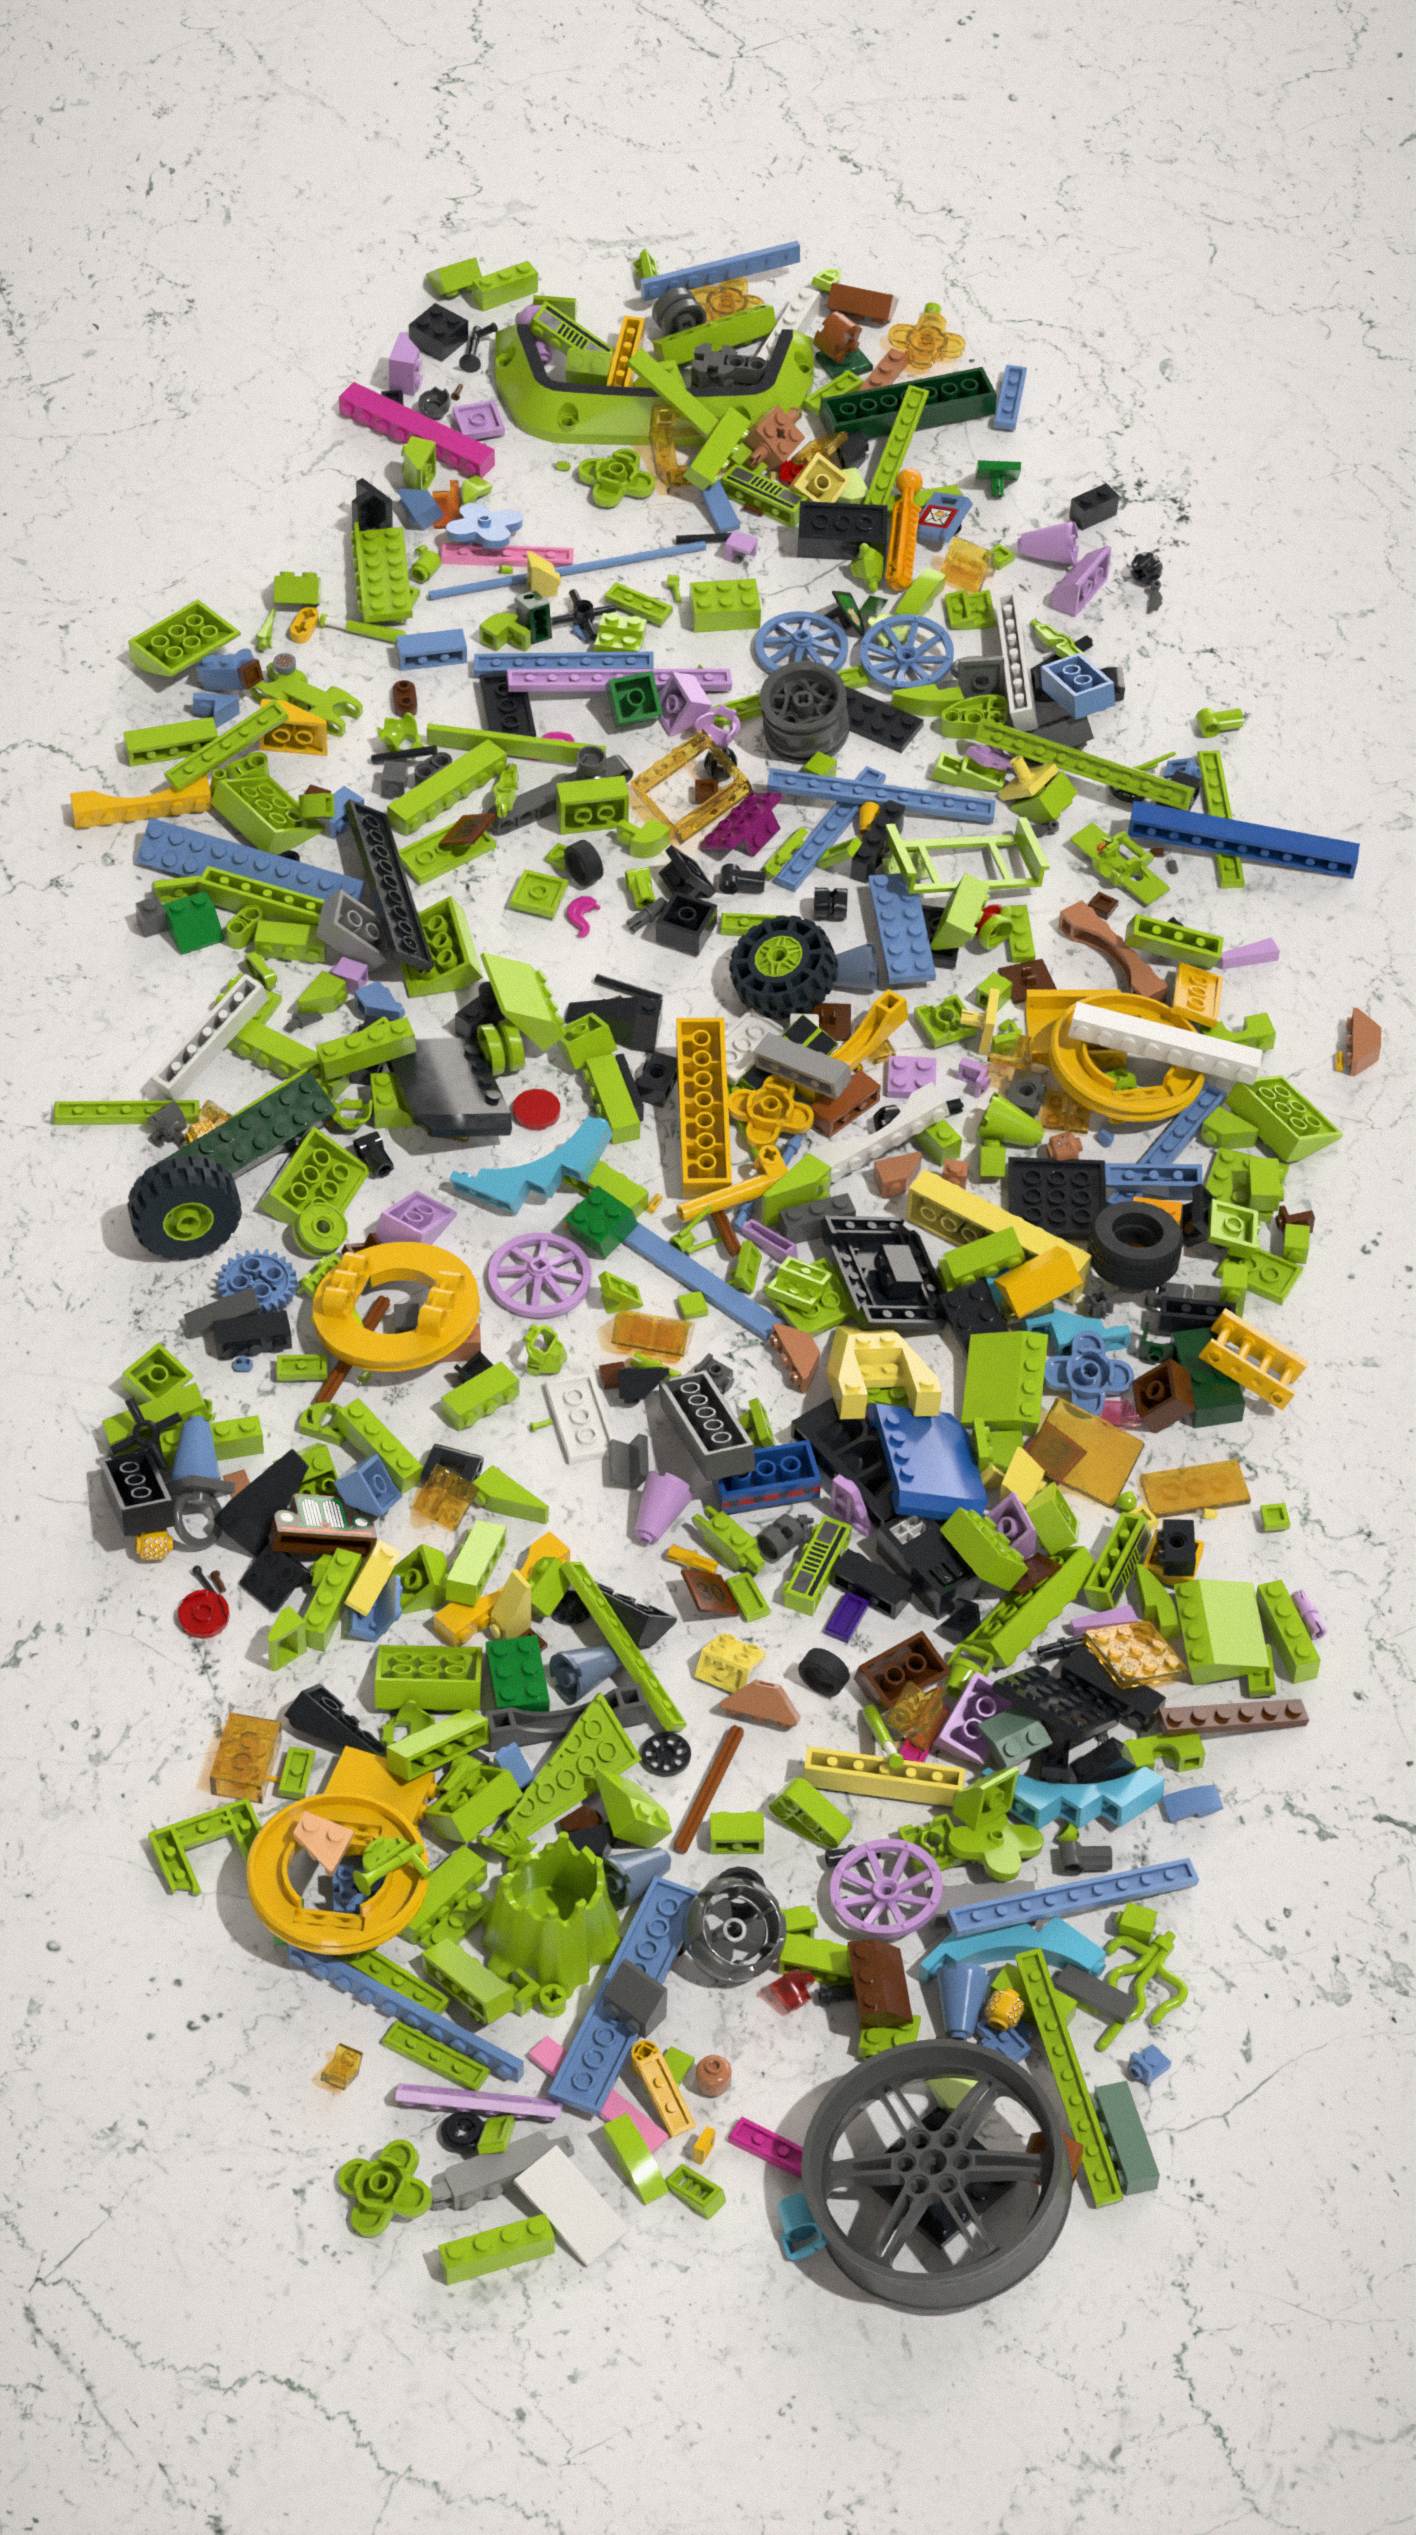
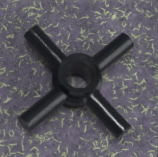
[551,589,616,640]
[110,1397,183,1469]

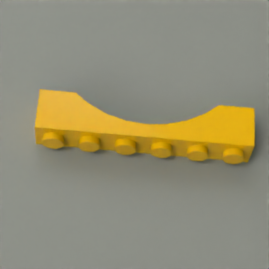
[70,775,212,829]
[796,989,908,1103]
[434,1531,570,1646]

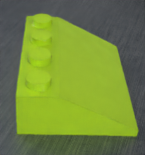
[128,599,241,677]
[210,776,325,854]
[400,896,483,998]
[480,952,566,1051]
[1224,1075,1343,1162]
[258,1126,371,1233]
[961,1331,1048,1436]
[1174,1579,1270,1686]
[375,1645,483,1712]

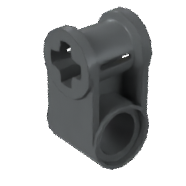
[1144,1282,1193,1313]

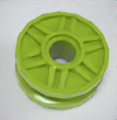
[293,1202,348,1258]

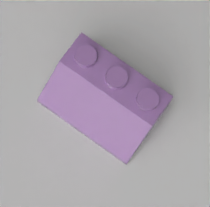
[1051,546,1112,617]
[933,1671,1016,1765]

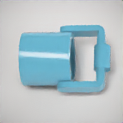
[777,2194,828,2261]

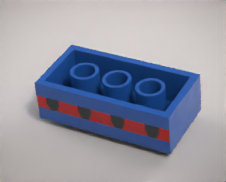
[711,1440,821,1514]

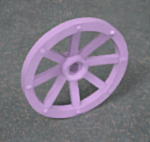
[488,1233,592,1318]
[830,1839,943,1939]

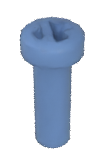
[572,625,589,643]

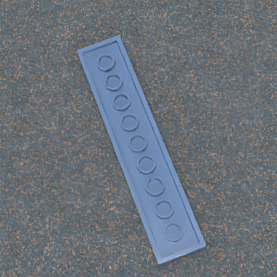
[136,818,366,902]
[548,1875,699,2117]

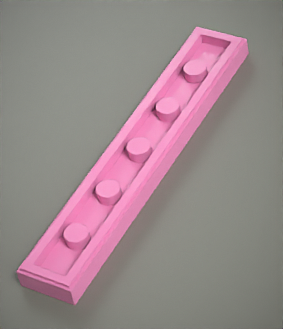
[441,543,574,568]
[529,2036,668,2154]

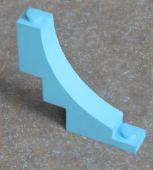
[449,1116,613,1215]
[979,1268,1131,1356]
[981,1766,1165,1830]
[918,1916,1106,1985]

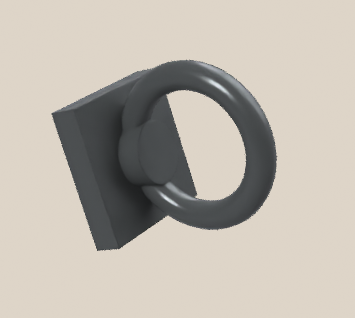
[950,656,1004,699]
[165,1475,235,1549]

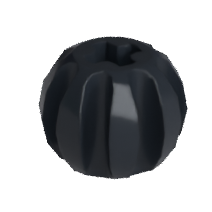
[1130,552,1163,585]
[704,746,738,780]

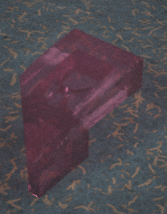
[1100,1400,1143,1427]

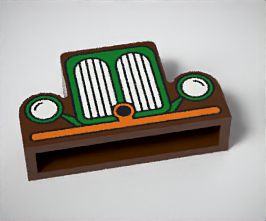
[269,1494,377,1557]

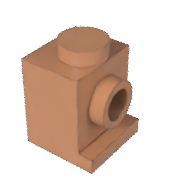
[942,1158,969,1190]

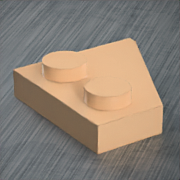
[293,1811,354,1877]

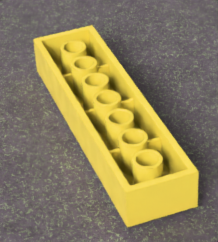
[906,1169,1092,1305]

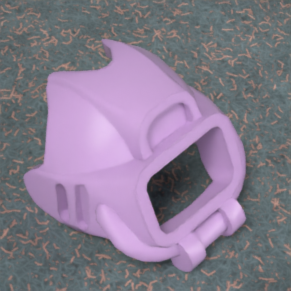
[693,704,740,748]

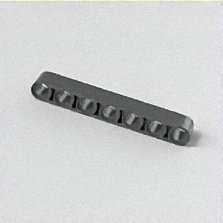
[487,755,634,835]

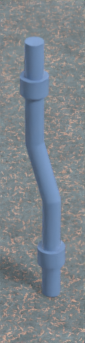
[732,1133,805,1231]

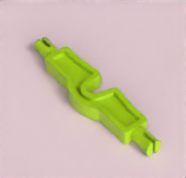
[1030,618,1085,659]
[493,763,519,818]

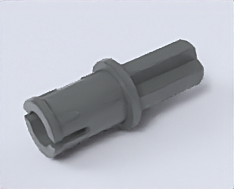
[626,897,668,933]

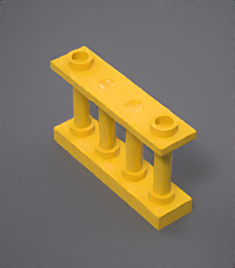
[1198,1308,1308,1411]

